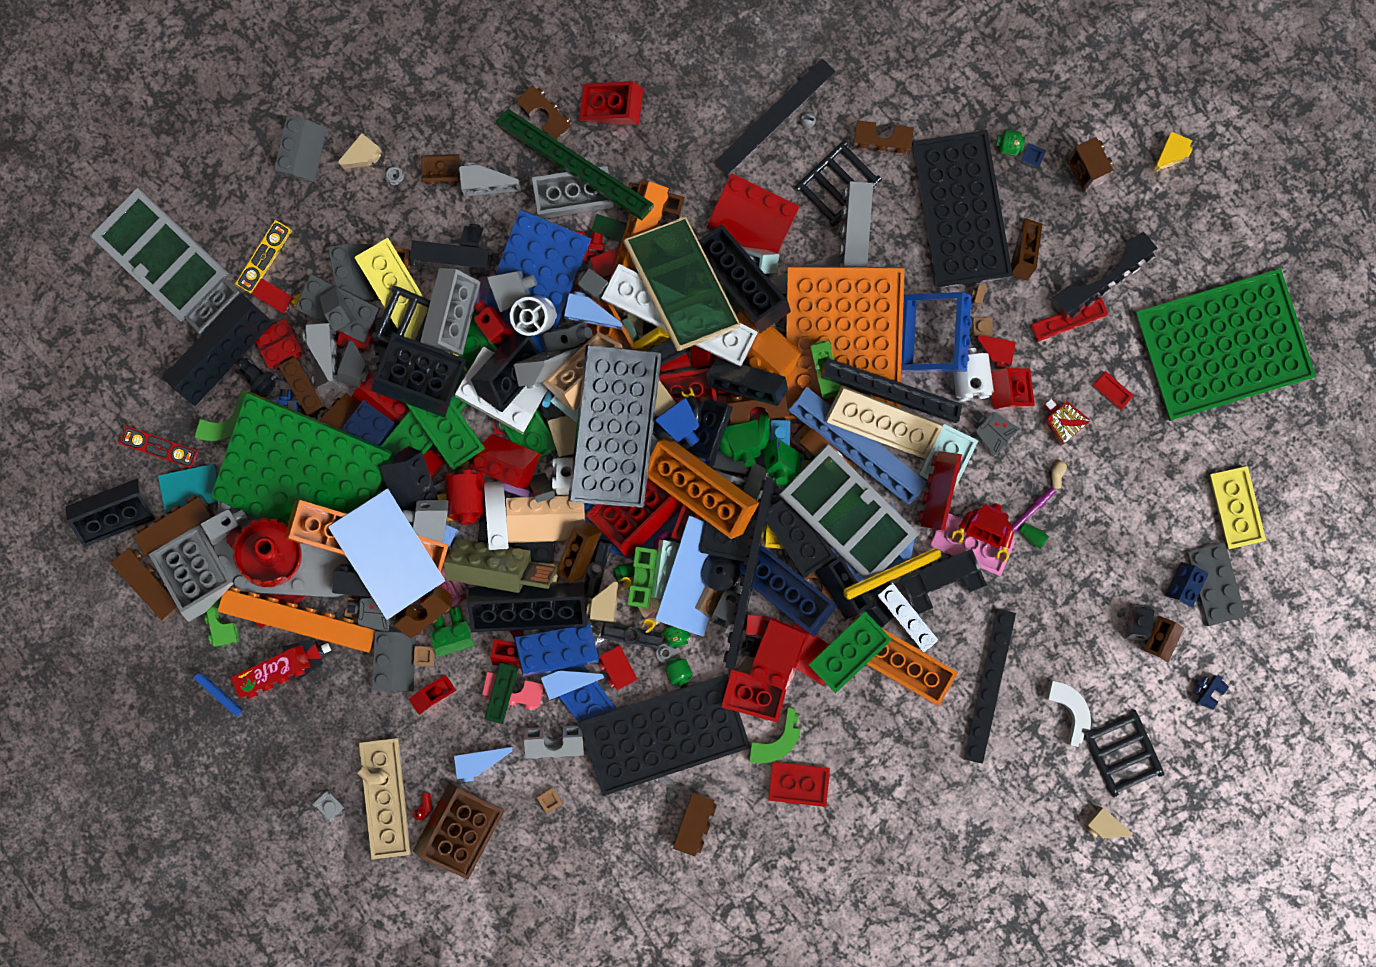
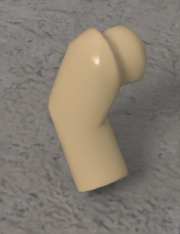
[1051,460,1067,489]

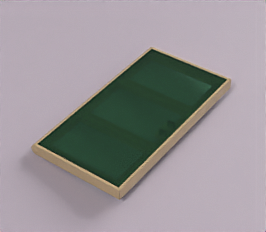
[623,217,740,351]

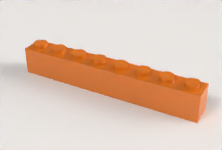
[218,587,376,653]

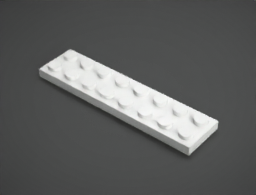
[602,264,758,366]

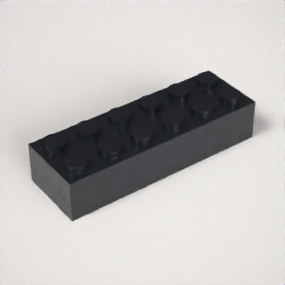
[698,224,791,333]
[162,293,274,406]
[467,582,588,633]

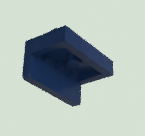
[1165,562,1208,607]

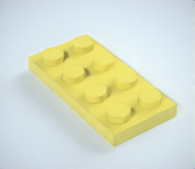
[1209,466,1266,550]

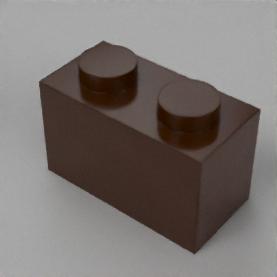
[1143,616,1184,663]

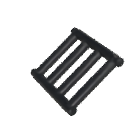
[794,140,883,227]
[371,285,431,345]
[1084,710,1165,798]

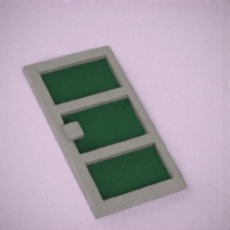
[91,188,228,322]
[779,444,919,579]

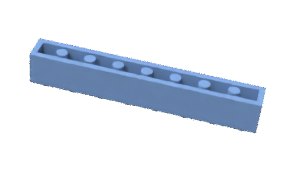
[789,387,927,505]

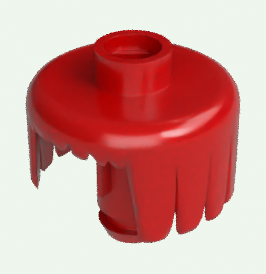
[232,518,302,588]

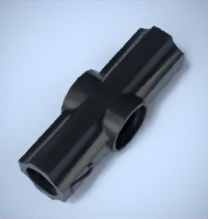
[584,539,612,598]
[864,590,893,628]
[601,621,661,649]

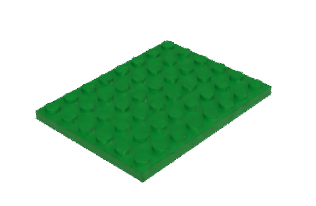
[1135,269,1316,421]
[210,391,392,525]

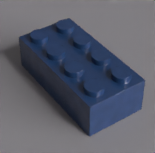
[341,400,397,446]

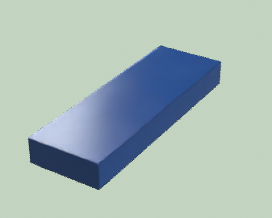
[193,673,244,717]

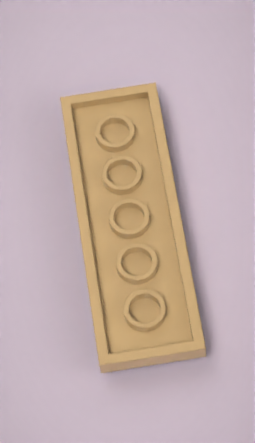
[825,386,943,459]
[359,738,411,860]

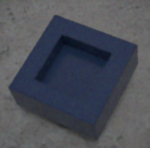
[1021,143,1046,169]

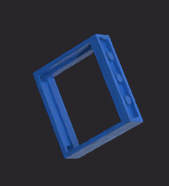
[901,292,972,373]

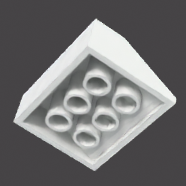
[455,347,548,434]

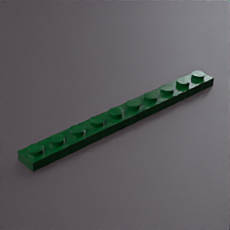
[496,109,654,221]

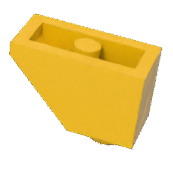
[1153,131,1193,171]

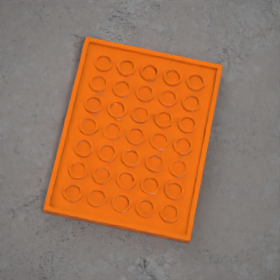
[785,266,904,419]

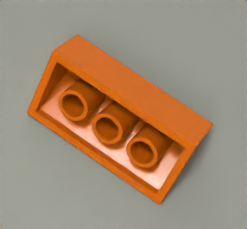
[736,311,801,381]

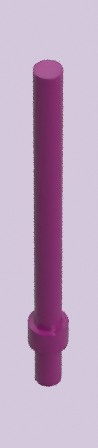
[1012,487,1056,533]

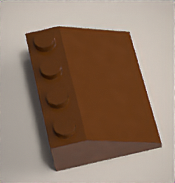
[413,782,505,880]

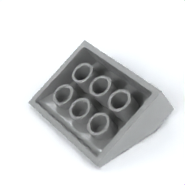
[149,525,233,622]

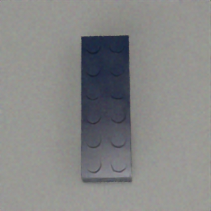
[737,546,838,637]

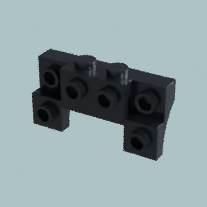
[900,549,987,614]

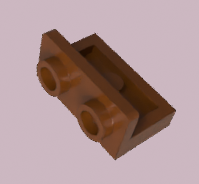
[421,154,460,185]

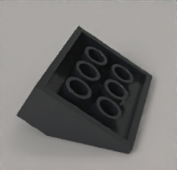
[371,333,467,418]

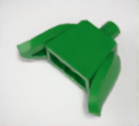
[718,412,771,467]

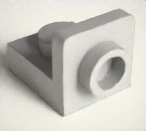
[313,791,345,821]

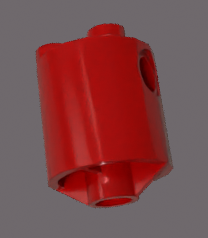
[445,470,486,525]

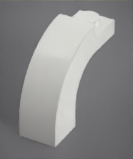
[484,481,508,550]
[1046,681,1091,747]

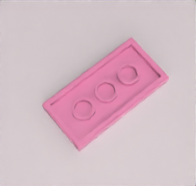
[929,513,1015,577]

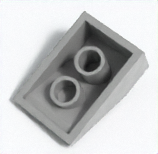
[459,163,521,197]

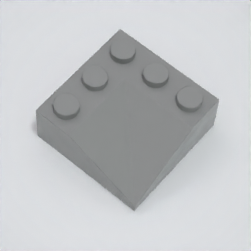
[303,323,341,390]

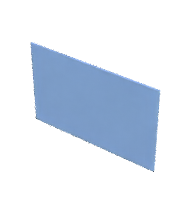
[328,489,445,619]
[655,516,723,636]

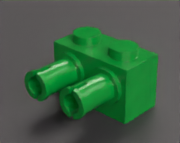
[429,607,475,657]

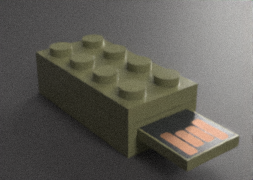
[443,538,557,593]

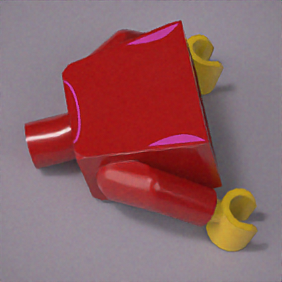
[952,503,1014,562]

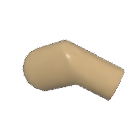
[357,767,388,785]

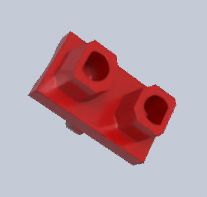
[574,230,605,262]

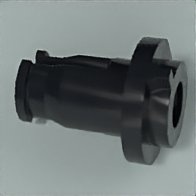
[235,358,279,397]

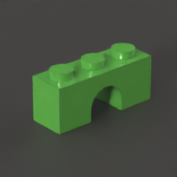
[628,547,658,609]
[204,589,240,647]

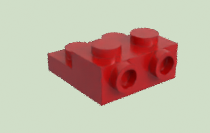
[256,318,305,371]

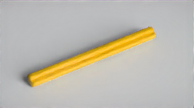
[843,548,941,600]

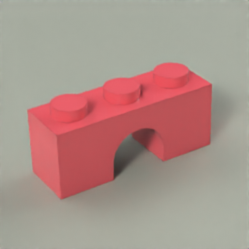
[482,672,545,710]

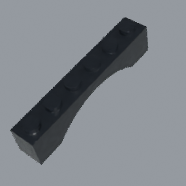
[1051,231,1158,320]

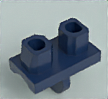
[1193,674,1229,710]

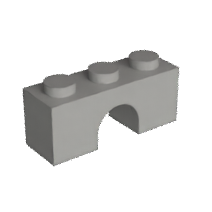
[524,725,584,759]

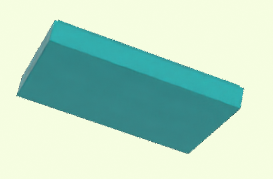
[158,464,218,514]

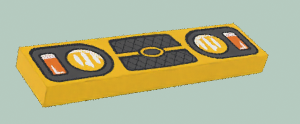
[235,220,292,294]

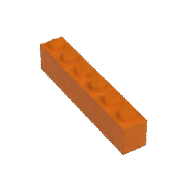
[608,180,669,284]

